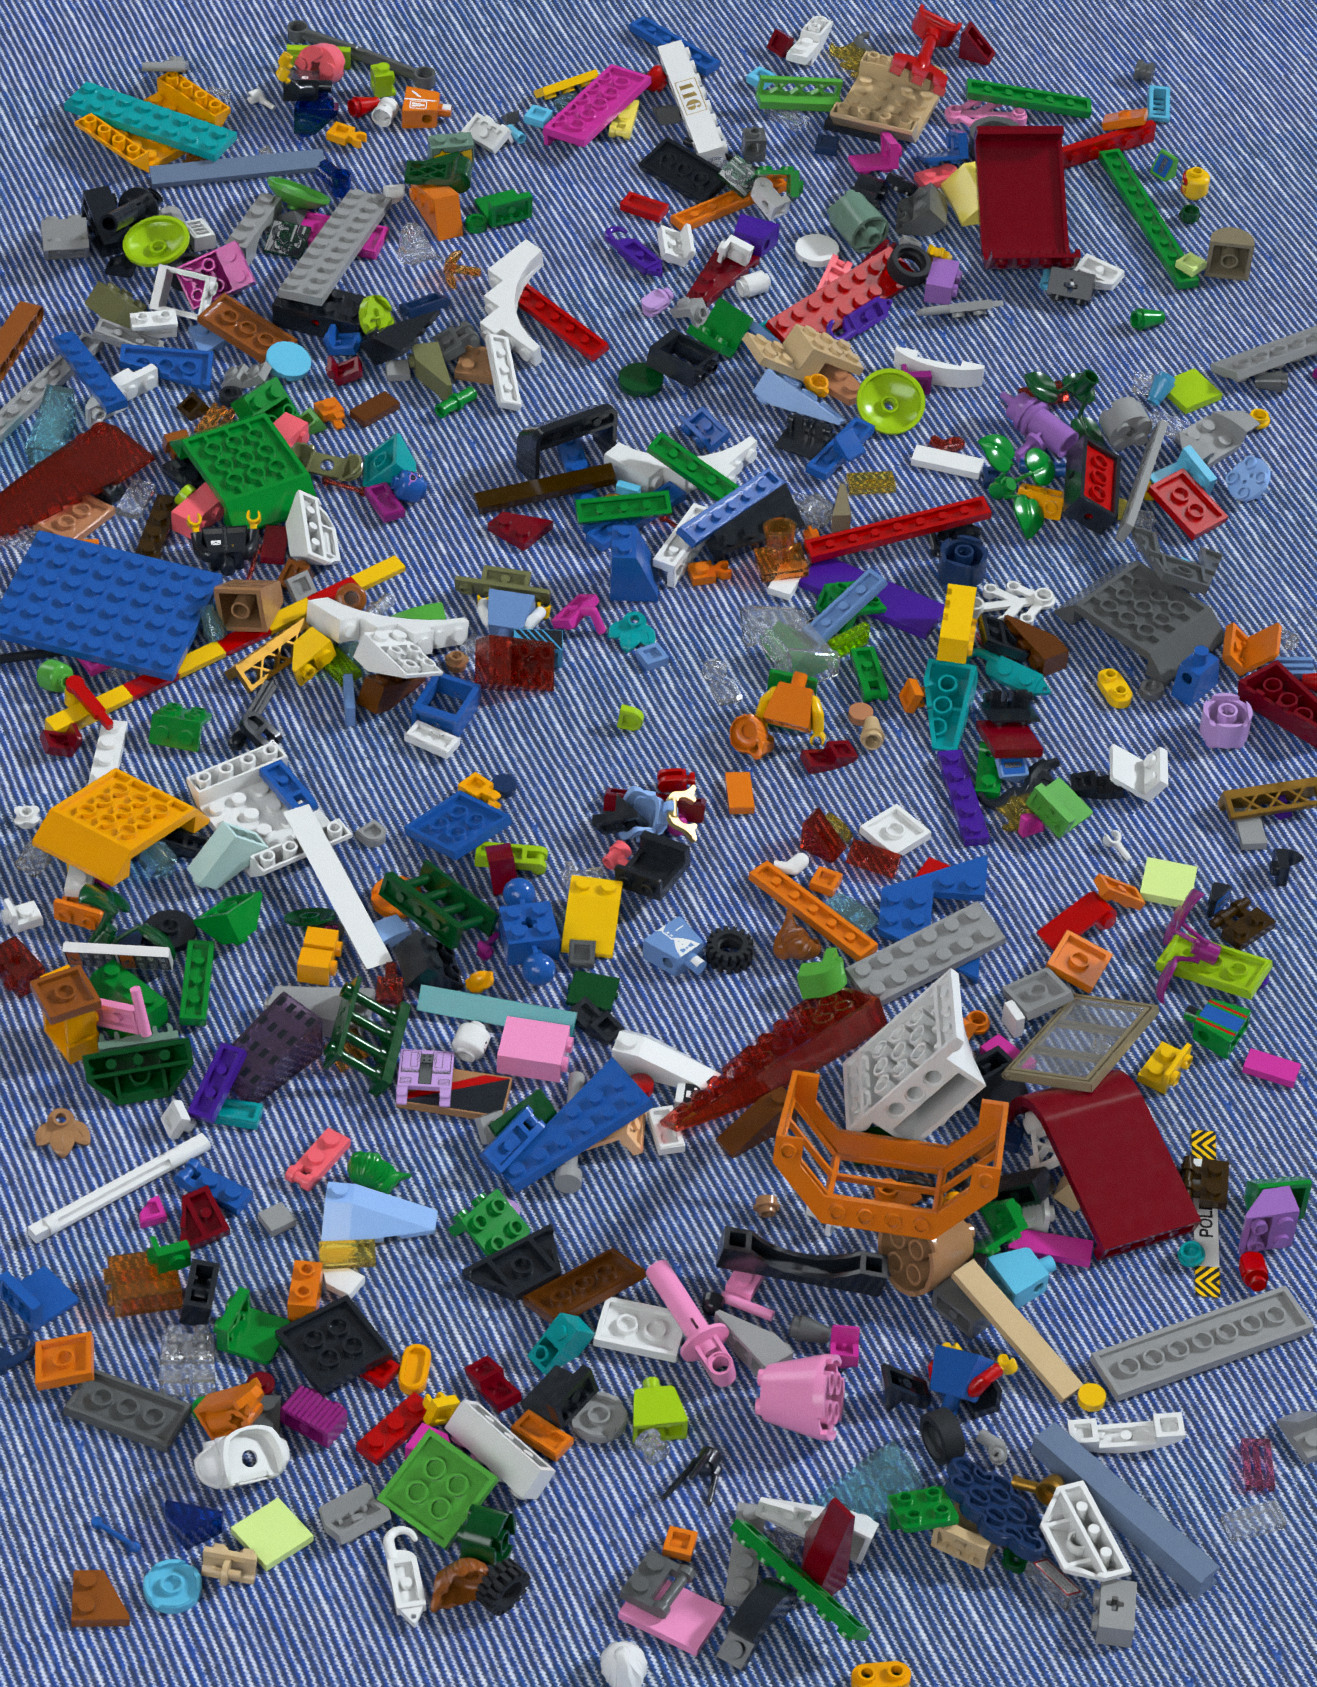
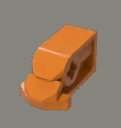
[193,1377,265,1441]

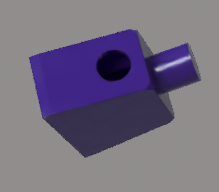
[734,214,780,257]

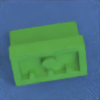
[1025,778,1093,839]

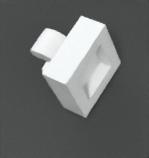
[160,1100,197,1139]

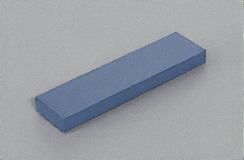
[801,568,888,649]

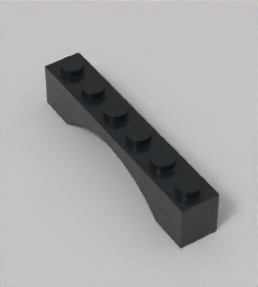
[716,1226,888,1297]

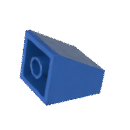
[610,525,658,602]

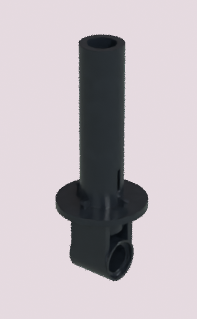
[99,187,163,234]

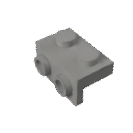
[319,1482,392,1545]

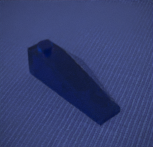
[294,93,339,137]

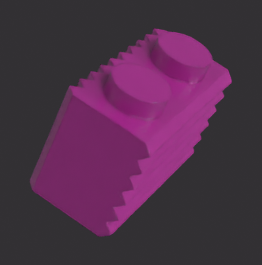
[280,1385,347,1448]

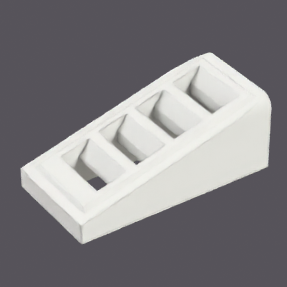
[185,218,216,252]

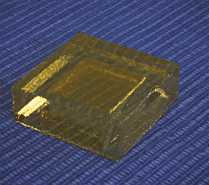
[823,812,853,843]

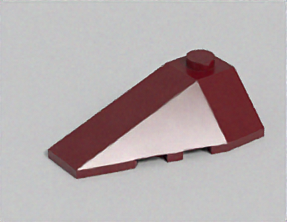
[801,1497,855,1596]

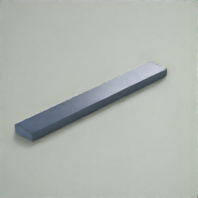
[149,149,326,189]

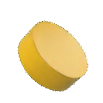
[1077,1383,1106,1412]

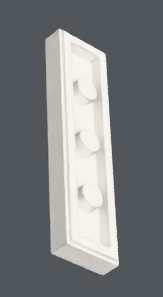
[484,333,522,411]

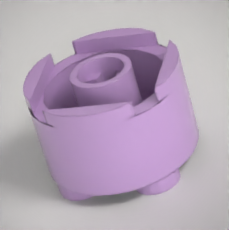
[1199,693,1253,749]

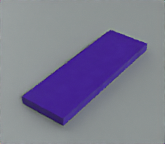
[799,558,945,640]

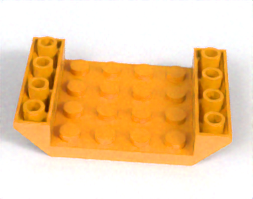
[74,72,231,173]
[32,768,210,887]

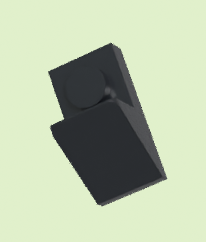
[592,794,649,835]
[881,1363,931,1411]

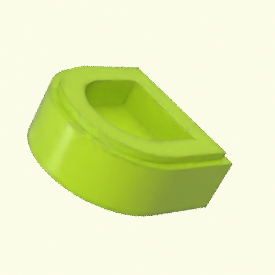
[617,704,644,731]

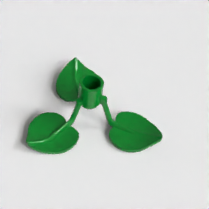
[977,434,1055,540]

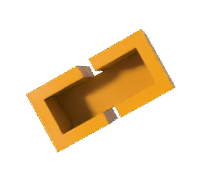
[297,926,343,986]

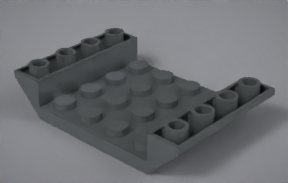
[1054,560,1225,687]

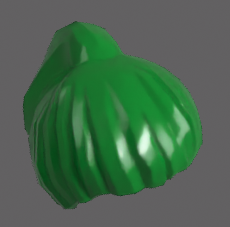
[347,1151,412,1195]

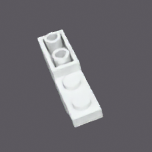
[786,16,833,66]
[85,364,158,427]

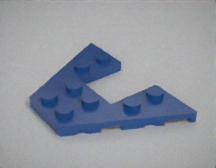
[878,855,988,984]

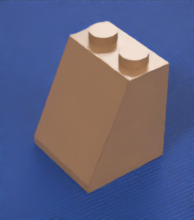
[213,579,284,632]

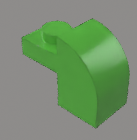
[797,947,847,999]

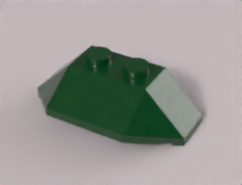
[82,1037,194,1106]

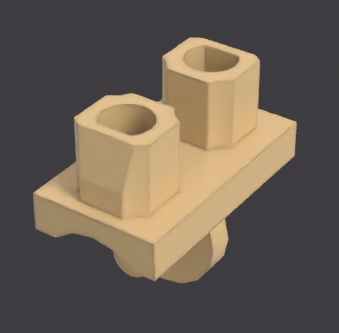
[201,1543,257,1586]

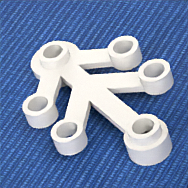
[973,581,1055,626]

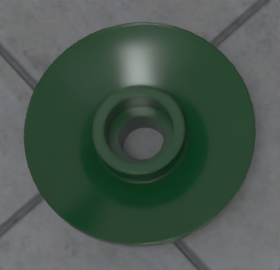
[283,908,336,932]

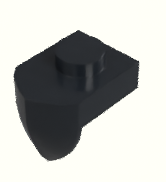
[1269,848,1304,886]

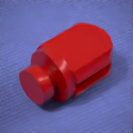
[657,768,695,793]
[1239,1251,1269,1292]

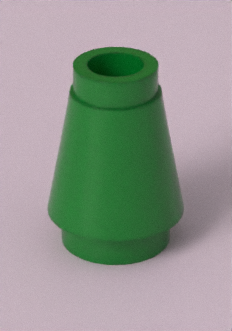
[1130,308,1165,330]

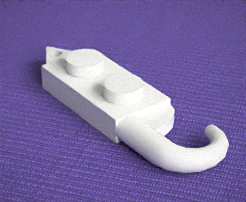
[383,1526,426,1628]

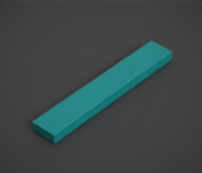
[417,984,578,1037]

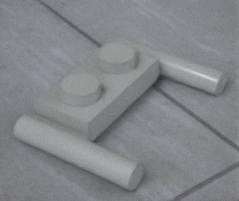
[142,56,189,72]

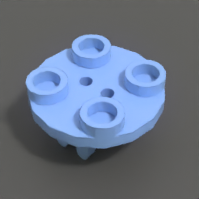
[1226,455,1270,502]

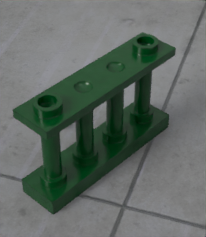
[378,860,499,950]
[323,976,411,1097]

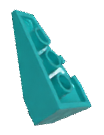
[924,658,978,751]

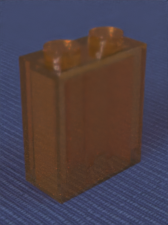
[102,1251,182,1318]

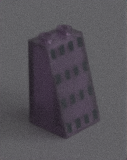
[230,991,322,1103]

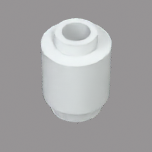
[736,270,771,298]

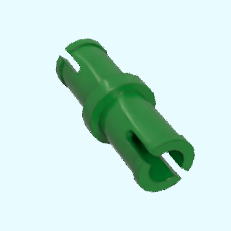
[434,386,477,418]

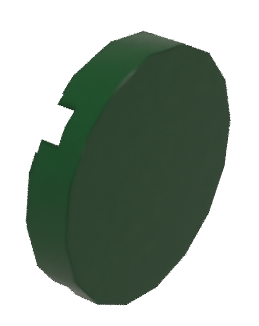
[618,362,664,398]

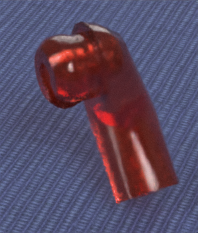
[929,435,965,453]

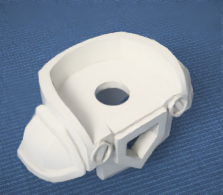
[194,1425,290,1490]

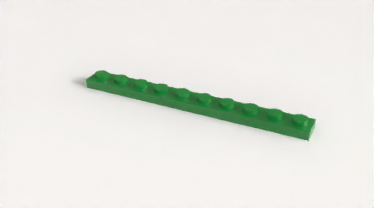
[1098,149,1199,290]

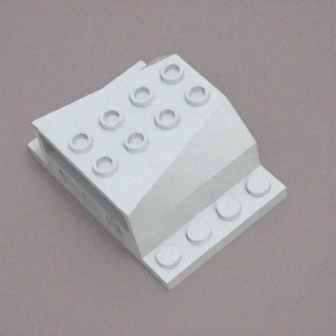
[843,968,986,1141]

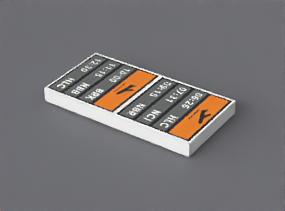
[62,942,174,971]

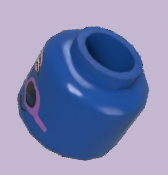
[390,470,427,503]

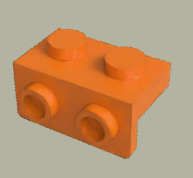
[53,895,104,930]

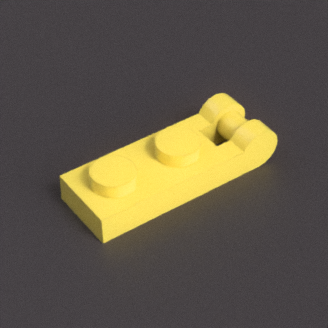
[608,100,639,140]

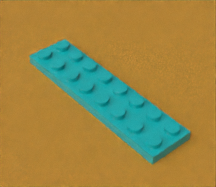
[64,81,237,162]

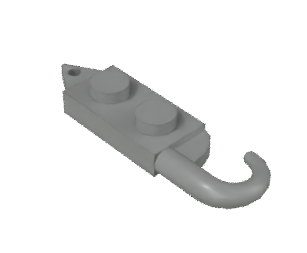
[916,299,1004,318]

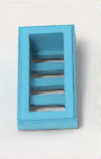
[1147,85,1170,123]

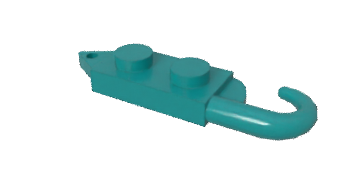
[966,648,1052,697]

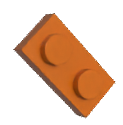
[1093,873,1146,911]

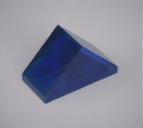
[165,1500,224,1551]

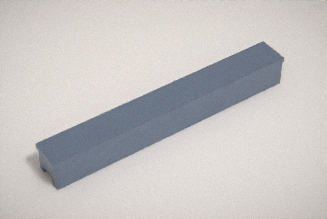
[1031,1422,1220,1600]

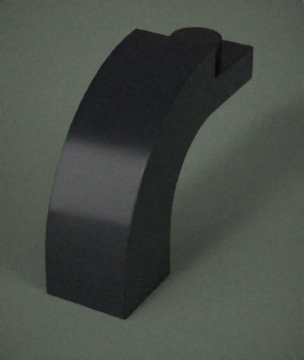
[716,1577,797,1671]

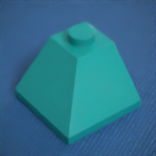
[362,432,416,491]

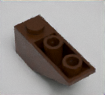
[1003,615,1069,677]
[356,673,426,714]

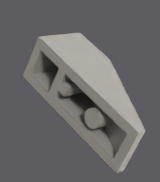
[714,1310,793,1377]

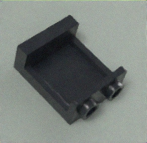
[615,830,690,901]

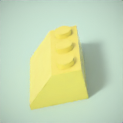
[941,161,979,226]

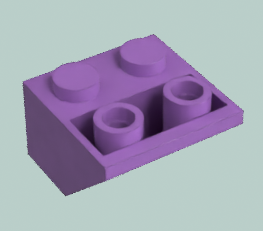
[1238,1186,1300,1254]

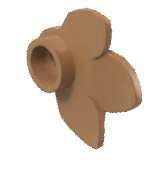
[35,1108,91,1159]

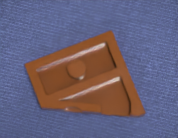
[71,1570,130,1627]

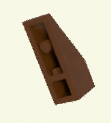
[716,1086,797,1159]

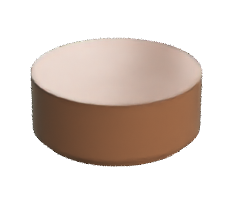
[848,702,873,726]

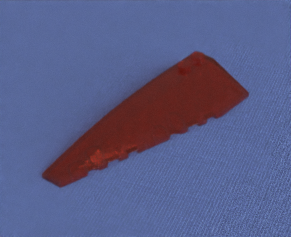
[0,422,155,536]
[660,987,888,1132]

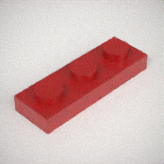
[356,1392,427,1466]

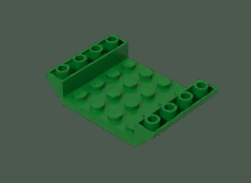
[170,413,316,530]

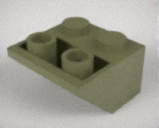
[84,281,149,329]

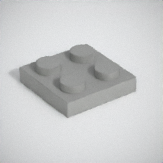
[1002,967,1074,1021]

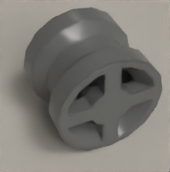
[1133,59,1156,84]

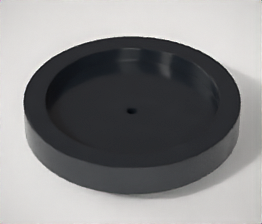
[144,910,196,953]

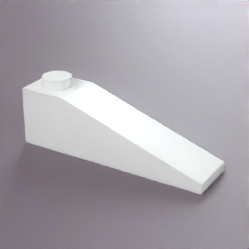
[612,1030,721,1097]
[754,1497,879,1565]

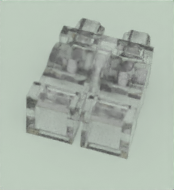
[159,1325,216,1397]

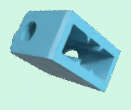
[985,1247,1056,1309]

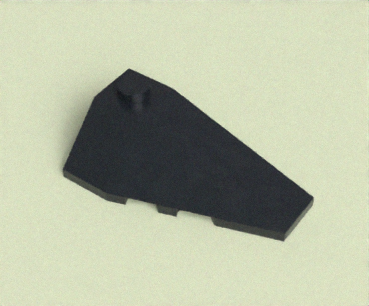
[360,310,440,366]

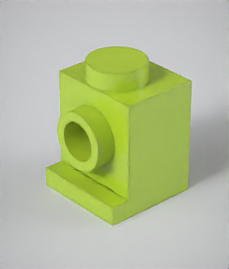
[370,62,396,98]

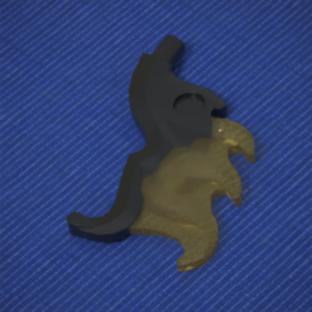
[978,757,1060,832]

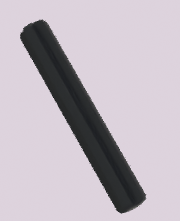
[228,679,277,751]

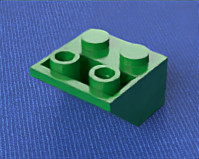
[230,376,300,423]

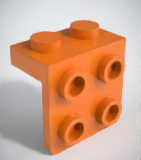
[1222,622,1282,676]

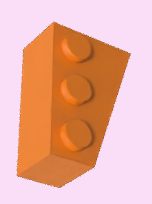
[409,184,463,241]

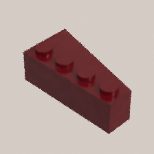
[1238,660,1317,748]

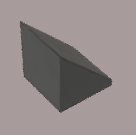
[501,110,519,125]

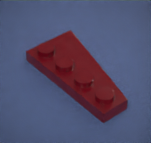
[686,245,760,308]

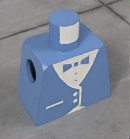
[643,916,707,976]

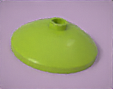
[123,215,190,267]
[856,368,925,435]

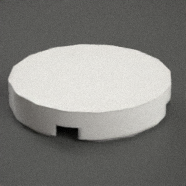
[795,234,839,268]

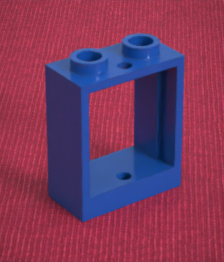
[411,673,481,738]

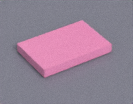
[618,1580,725,1657]

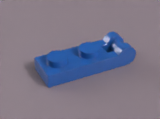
[259,759,318,812]
[479,1105,546,1175]
[173,1158,253,1216]

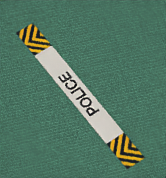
[1191,1130,1220,1298]

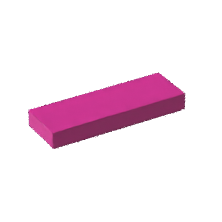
[1008,1229,1094,1268]

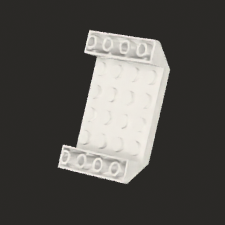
[186,741,352,877]

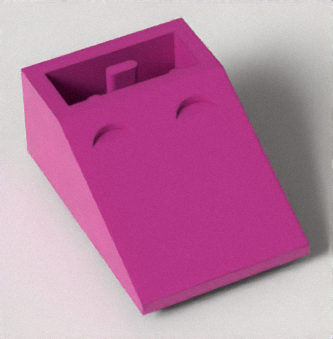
[176,241,257,310]

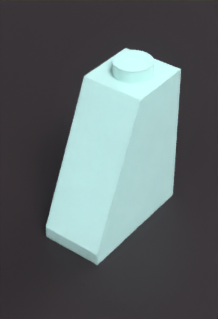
[187,821,269,890]

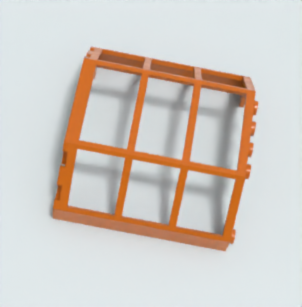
[772,1070,1009,1240]

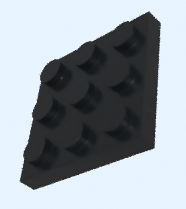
[275,1295,393,1395]

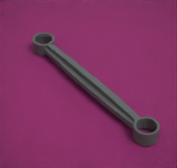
[287,20,436,90]

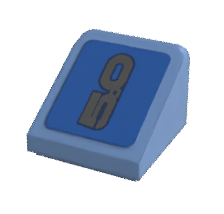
[995,758,1029,783]

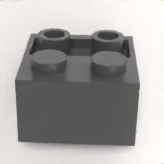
[896,182,947,237]

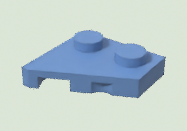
[188,324,230,352]

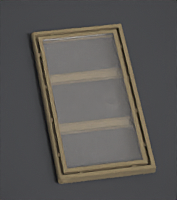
[1002,993,1159,1093]

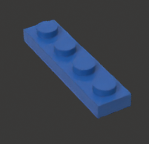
[805,417,875,481]

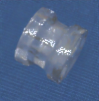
[634,1428,670,1465]

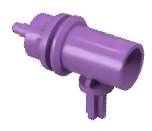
[1000,391,1079,463]

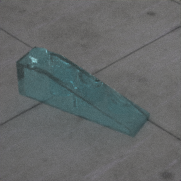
[810,1441,924,1521]

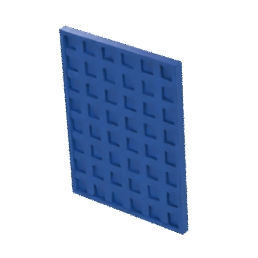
[0,530,223,682]

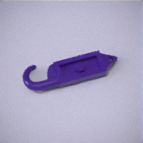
[604,226,663,278]
[826,296,893,341]

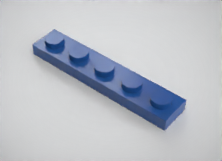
[629,16,720,77]
[586,481,686,552]

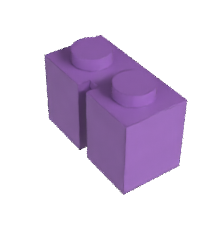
[924,257,962,305]

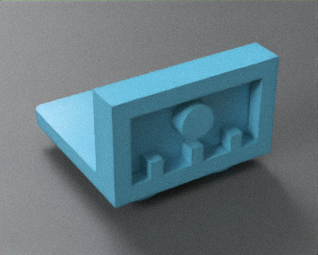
[1150,445,1217,495]

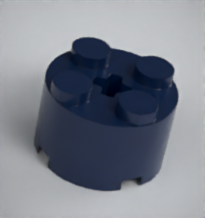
[938,535,988,587]

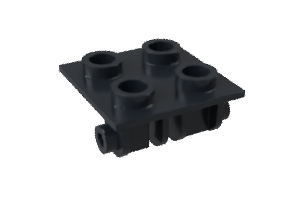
[774,413,835,460]
[980,689,1040,725]

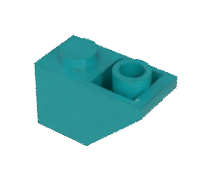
[527,1312,596,1375]

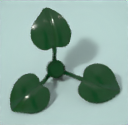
[1024,369,1104,446]
[78,883,176,961]

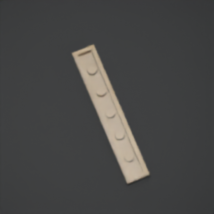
[951,1259,1084,1403]

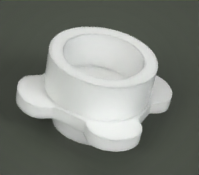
[14,806,40,829]

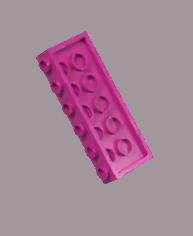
[542,64,651,147]

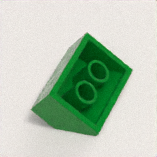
[89,959,168,1039]

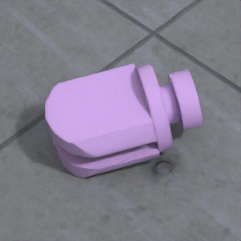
[641,287,674,317]

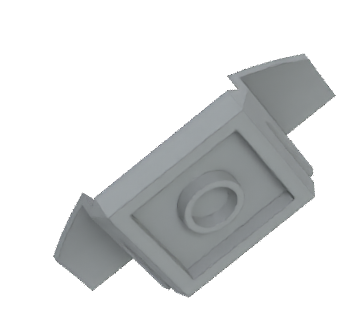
[1174,411,1260,468]

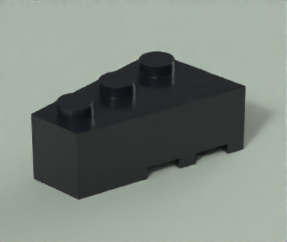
[80,185,129,257]

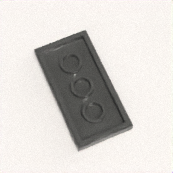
[63,1369,192,1453]

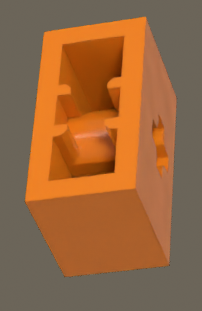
[287,1260,323,1323]

